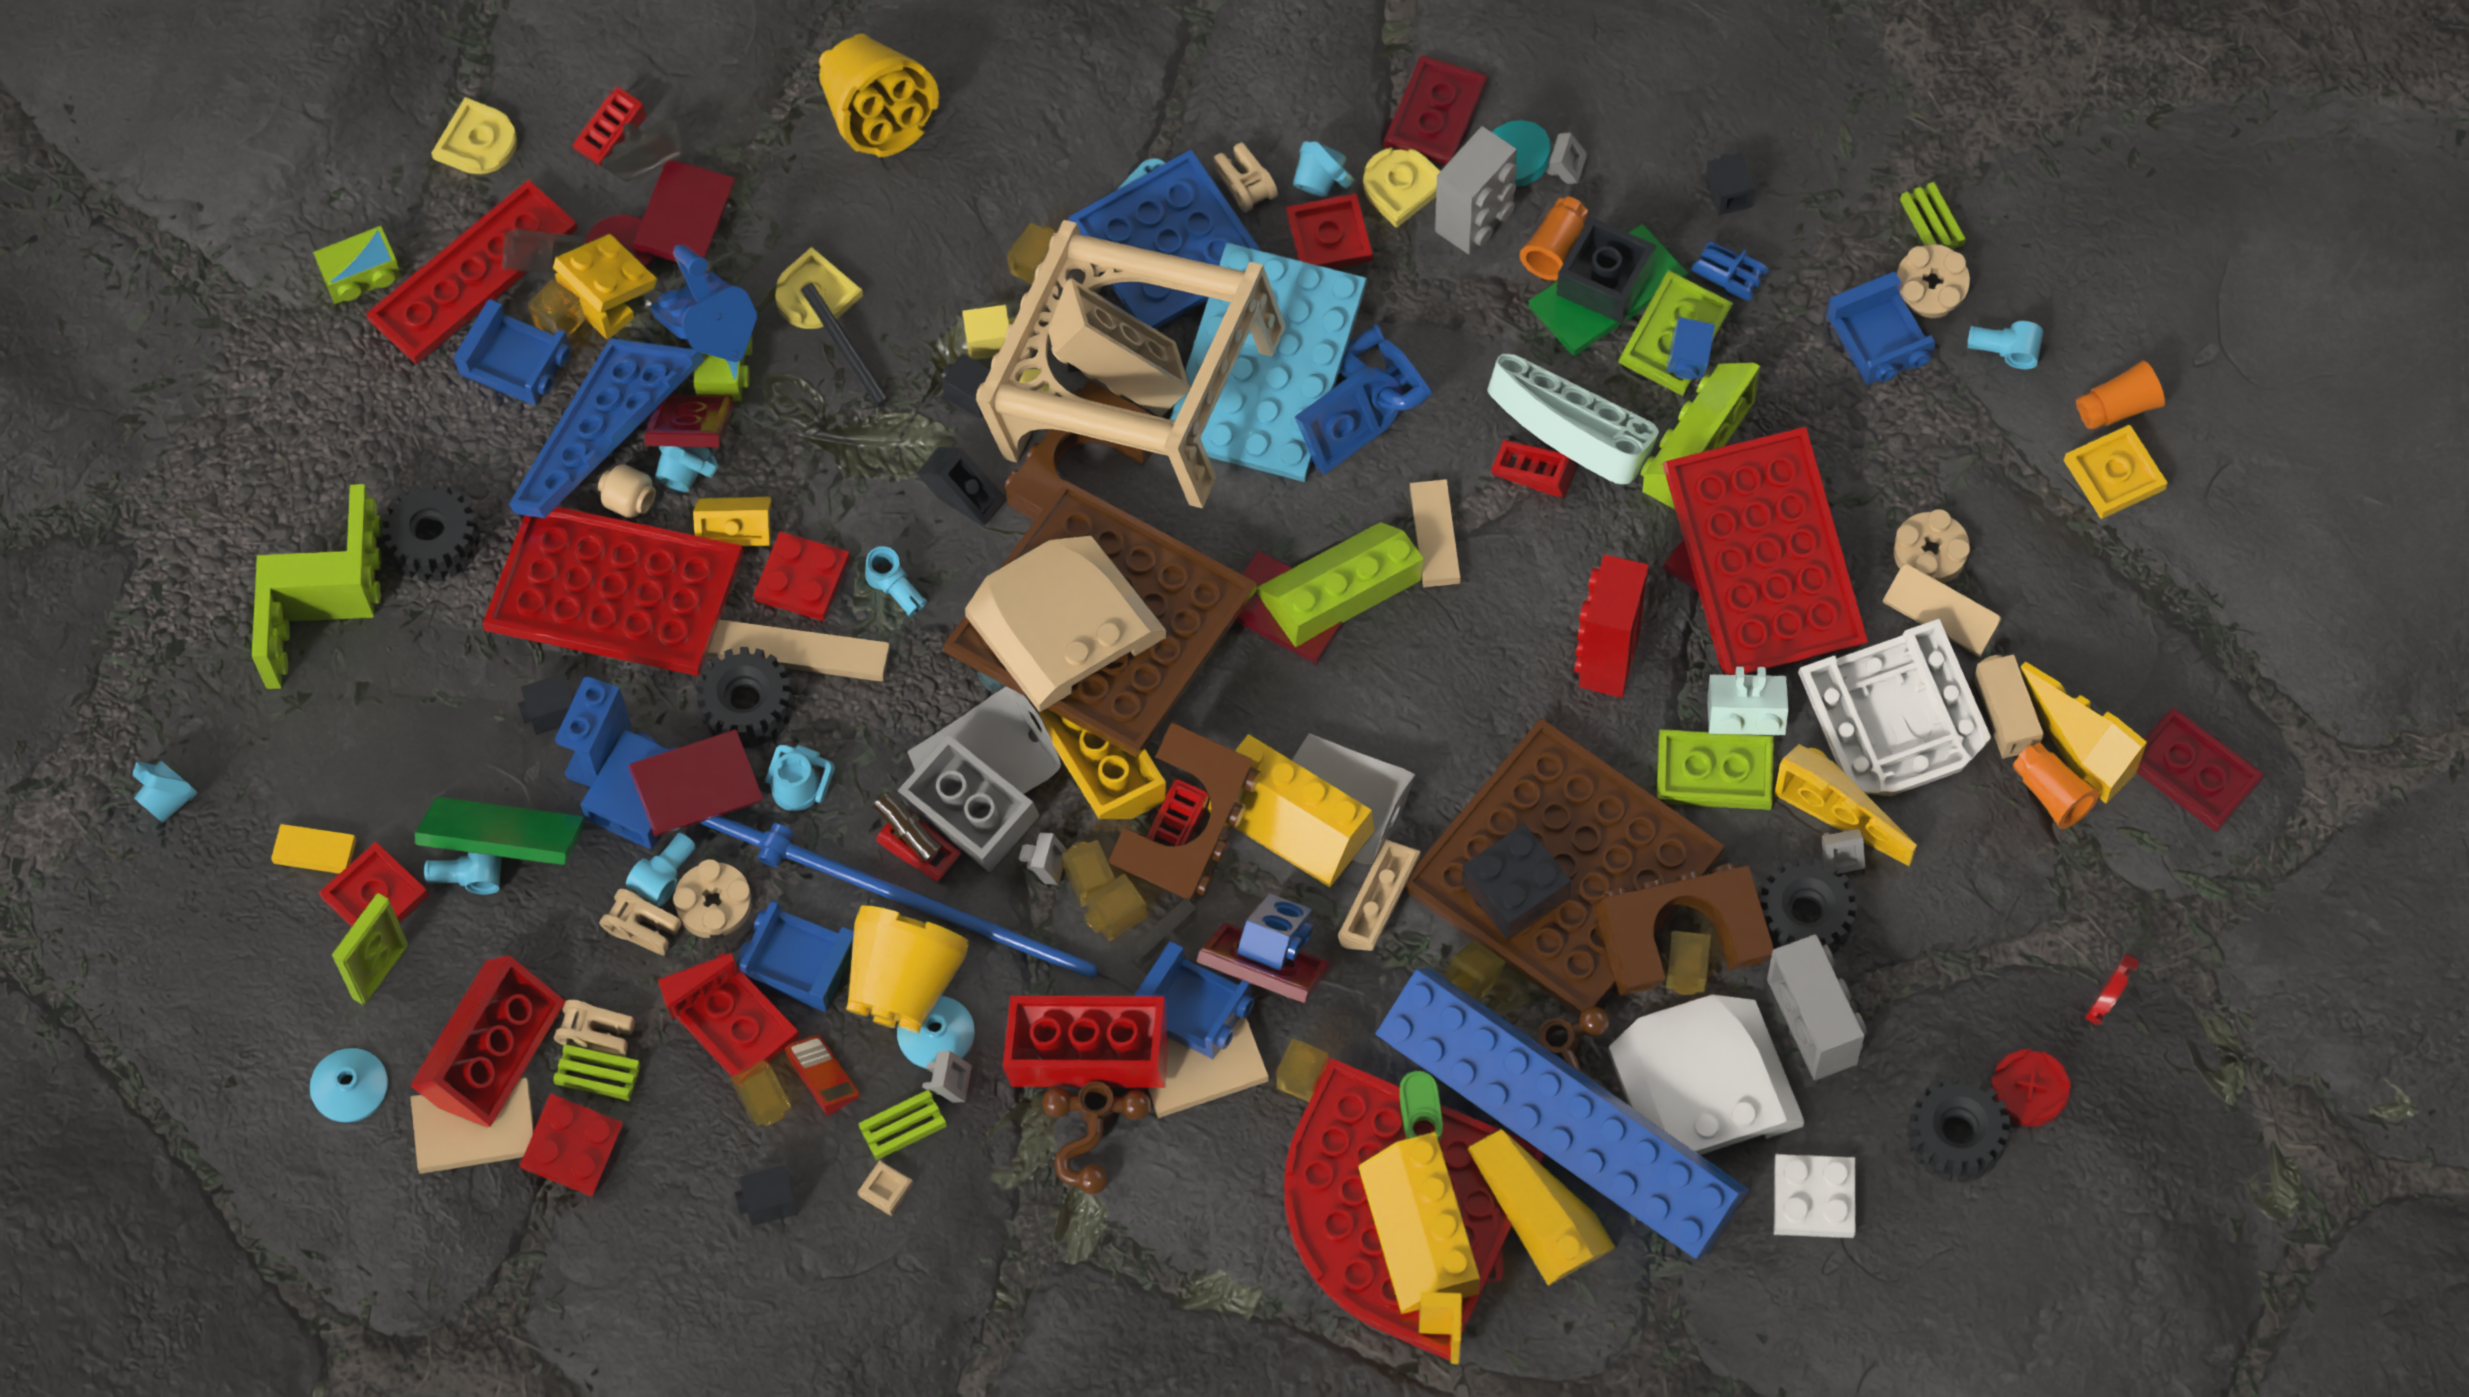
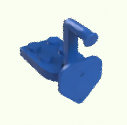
[649,244,757,362]
[1295,323,1432,475]

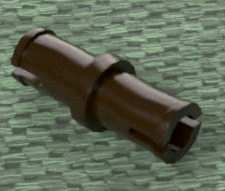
[872,790,942,863]

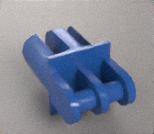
[1691,240,1768,301]

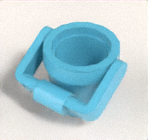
[1293,141,1356,197]
[655,446,719,492]
[765,745,835,812]
[133,761,198,823]

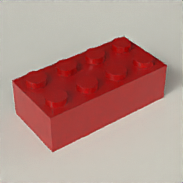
[1574,554,1649,698]

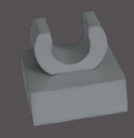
[1546,133,1587,184]
[1822,829,1865,874]
[1019,833,1068,885]
[923,1051,972,1103]

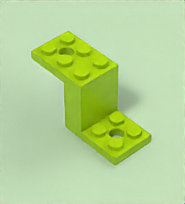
[252,484,383,689]

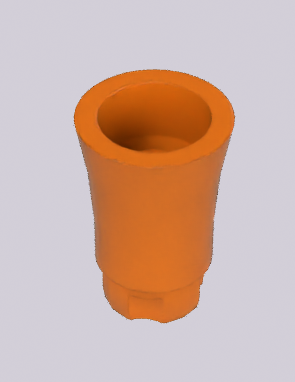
[1519,196,1588,280]
[2076,360,2165,429]
[2013,742,2100,829]

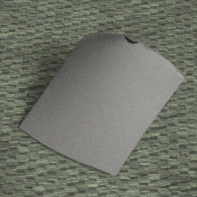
[907,687,1061,794]
[1292,733,1415,864]

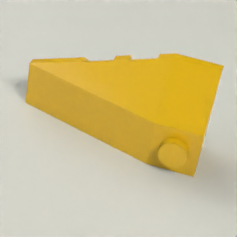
[2020,662,2147,804]
[1774,744,1917,866]
[1467,1129,1616,1286]

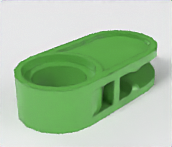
[1400,1071,1443,1142]

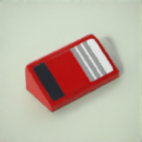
[784,1034,860,1117]

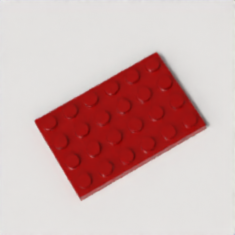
[1662,427,1868,675]
[482,507,743,676]

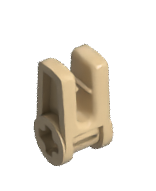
[1214,142,1278,213]
[599,889,681,956]
[554,1000,635,1057]

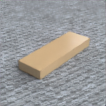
[1410,479,1460,587]

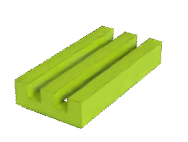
[1900,182,1965,250]
[553,1044,641,1101]
[858,1090,947,1161]

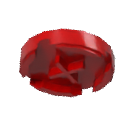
[2085,953,2139,1025]
[1991,1049,2070,1126]

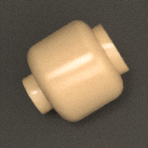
[598,464,656,518]

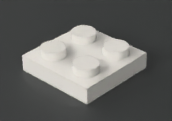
[1774,1154,1855,1238]

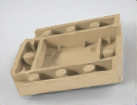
[965,536,1166,712]

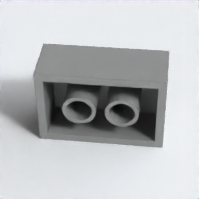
[1435,126,1517,255]
[898,734,1040,873]
[1767,934,1867,1081]

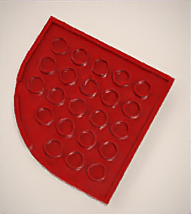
[1284,1058,1546,1361]

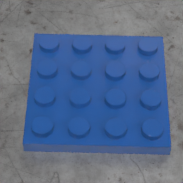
[1068,150,1261,330]

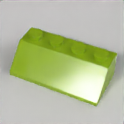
[1641,363,1760,509]
[1256,522,1424,648]

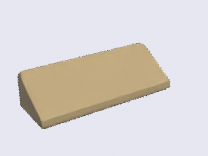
[1883,563,2002,657]
[1338,839,1421,951]

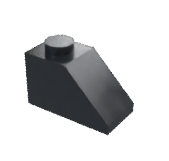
[916,447,1006,526]

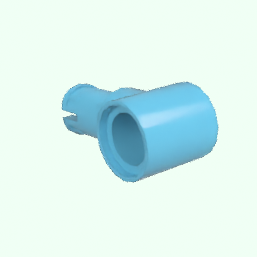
[1967,321,2043,369]
[865,546,927,617]
[626,833,695,907]
[424,852,502,895]

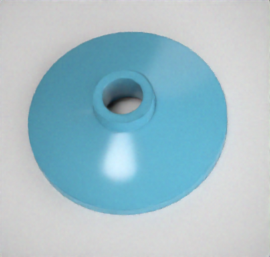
[897,996,975,1068]
[310,1048,388,1123]

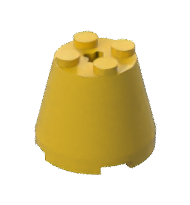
[819,33,939,157]
[846,906,968,1033]

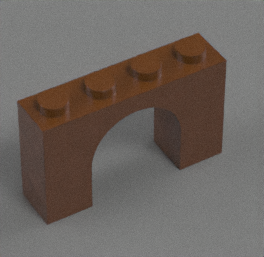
[1005,379,1154,521]
[1108,722,1261,902]
[1595,863,1774,996]

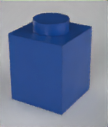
[1666,317,1715,379]

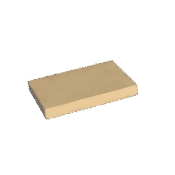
[1147,1017,1269,1118]
[411,1078,534,1174]

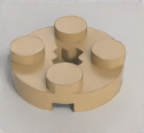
[1896,244,1970,318]
[1894,509,1970,583]
[673,859,751,938]

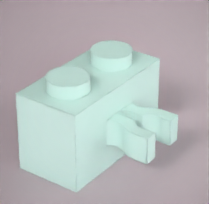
[1707,667,1788,735]

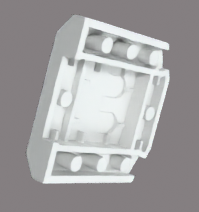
[1798,619,1991,796]
[1608,995,1804,1155]

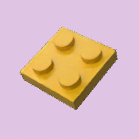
[553,234,657,313]
[2064,425,2168,519]

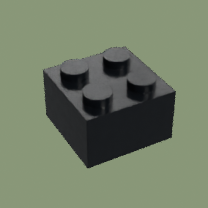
[1556,217,1656,324]
[1462,823,1572,941]

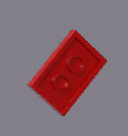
[664,952,800,1086]

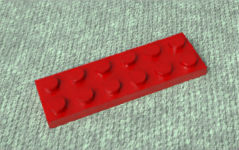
[366,179,578,365]

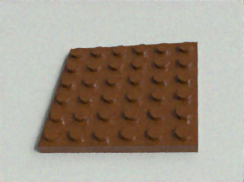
[944,480,1257,758]
[1403,718,1725,1016]

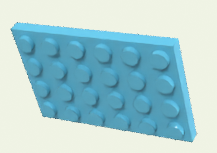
[1170,243,1367,482]

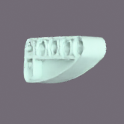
[1487,354,1659,484]

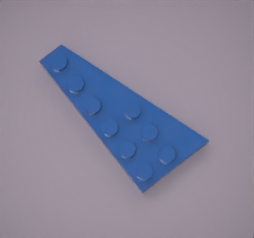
[509,338,705,518]

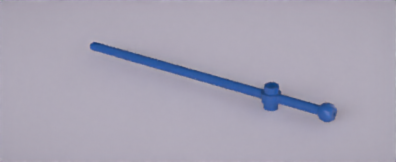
[691,816,1097,978]

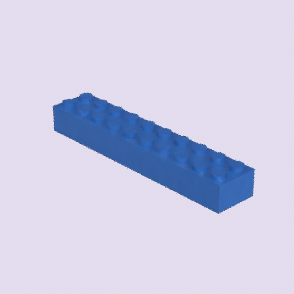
[1375,967,1749,1259]

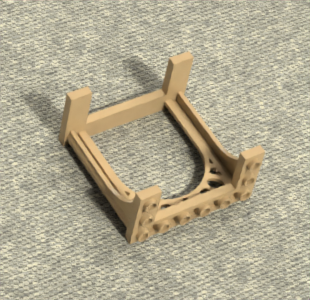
[976,220,1286,508]

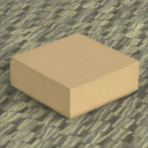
[858,1160,913,1216]

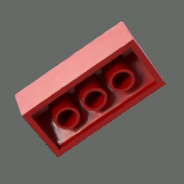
[410,955,565,1128]
[1003,996,1168,1088]

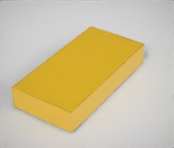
[271,824,357,874]

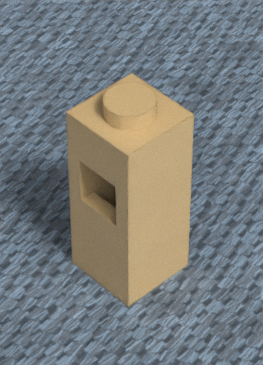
[1973,654,2043,759]

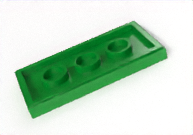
[1529,224,1688,357]
[415,797,584,865]

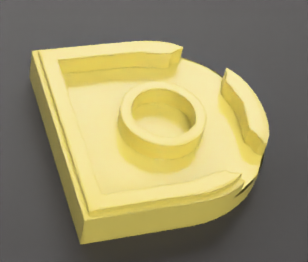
[432,97,517,174]
[1363,148,1440,228]
[775,247,863,329]

